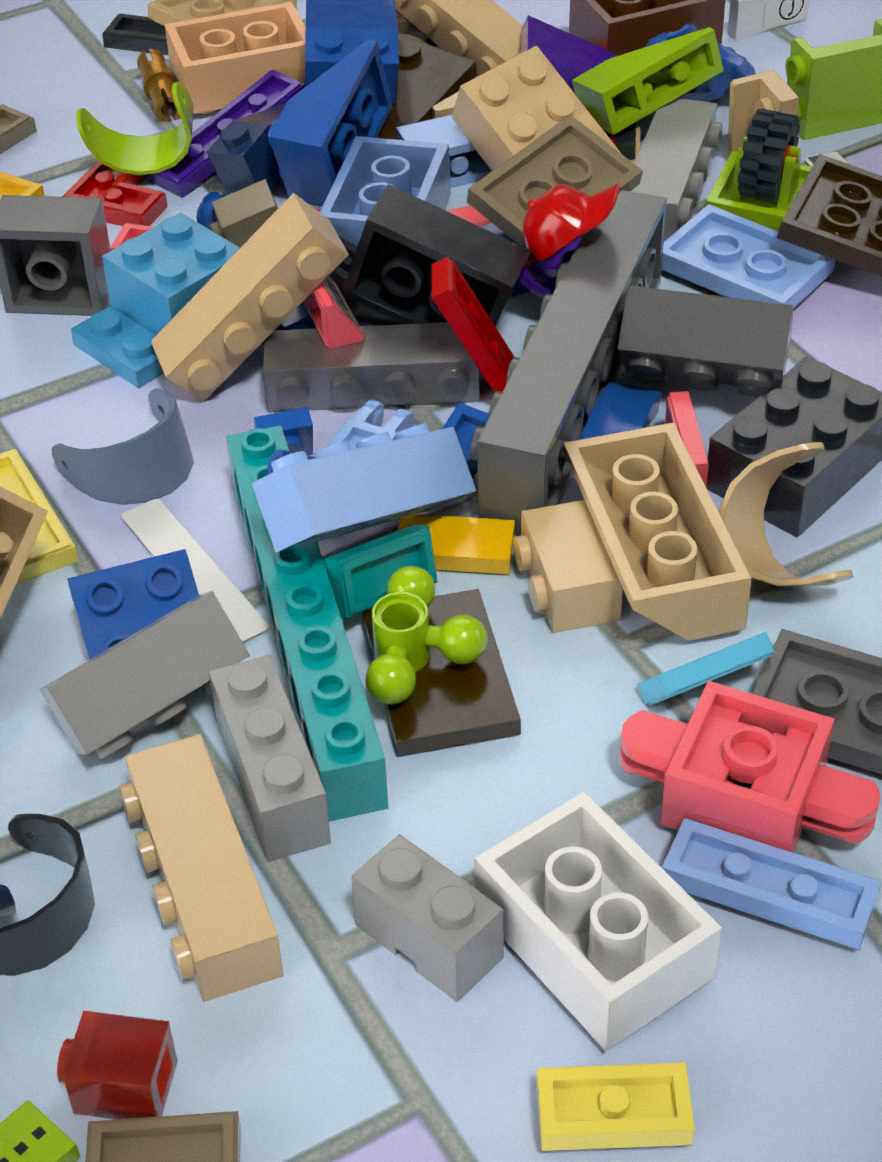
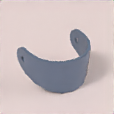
[52,388,194,505]

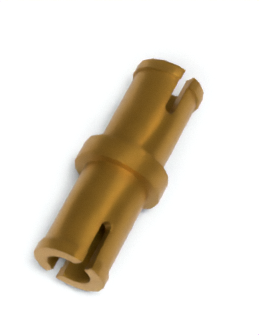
[137,49,180,122]

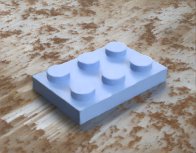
[662,204,835,309]

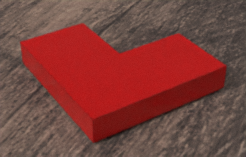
[62,161,168,227]

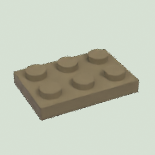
[467,115,643,246]

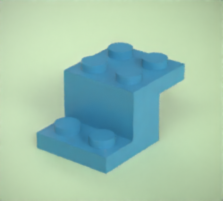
[71,212,240,389]

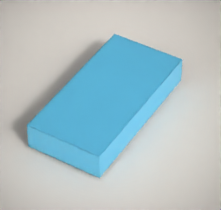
[637,632,775,705]

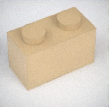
[513,500,623,634]

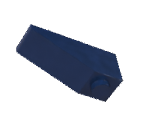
[207,102,287,195]

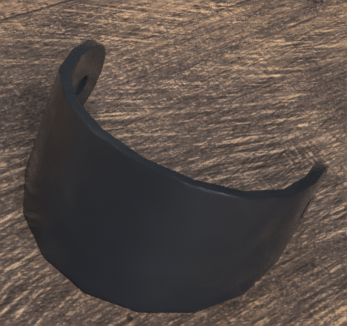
[0,814,95,976]

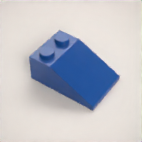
[305,0,399,103]
[268,39,393,207]

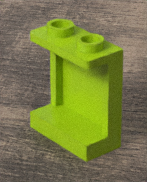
[785,19,882,140]

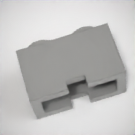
[351,834,504,1002]

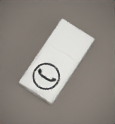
[727,0,809,40]

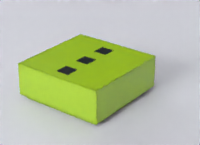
[0,1100,80,1162]

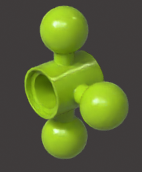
[365,566,487,704]

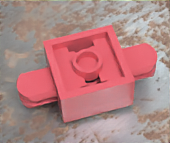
[620,681,880,853]

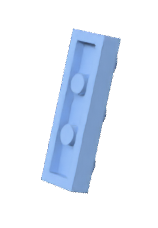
[662,818,882,950]

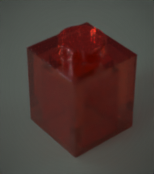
[57,1010,178,1120]

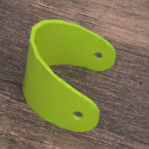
[76,82,194,175]

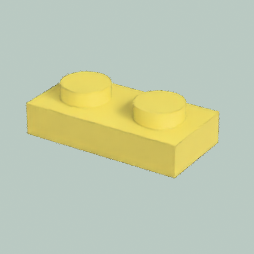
[537,1062,695,1151]

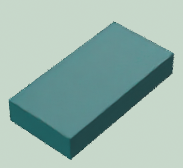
[325,524,438,618]

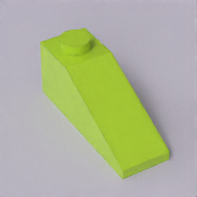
[572,27,724,135]

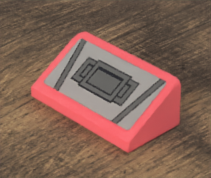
[303,275,365,349]

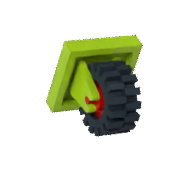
[705,108,812,231]

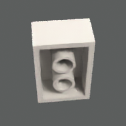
[474,792,722,1051]

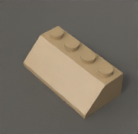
[564,422,752,641]

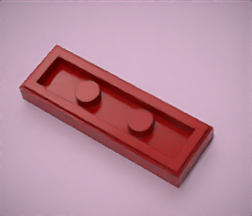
[432,257,515,392]

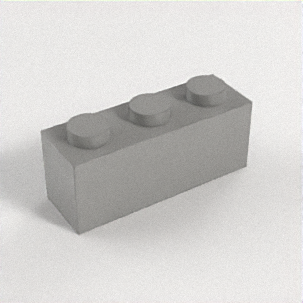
[39,591,250,759]
[209,655,331,862]

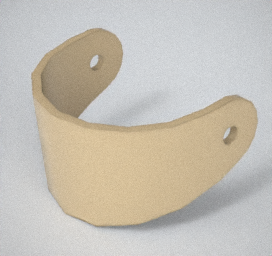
[719,442,853,586]

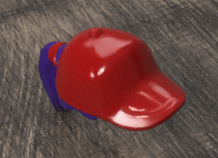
[519,183,622,299]

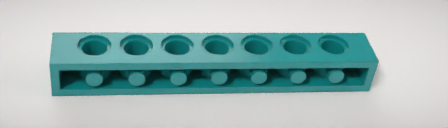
[226,425,389,822]

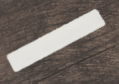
[121,499,269,642]

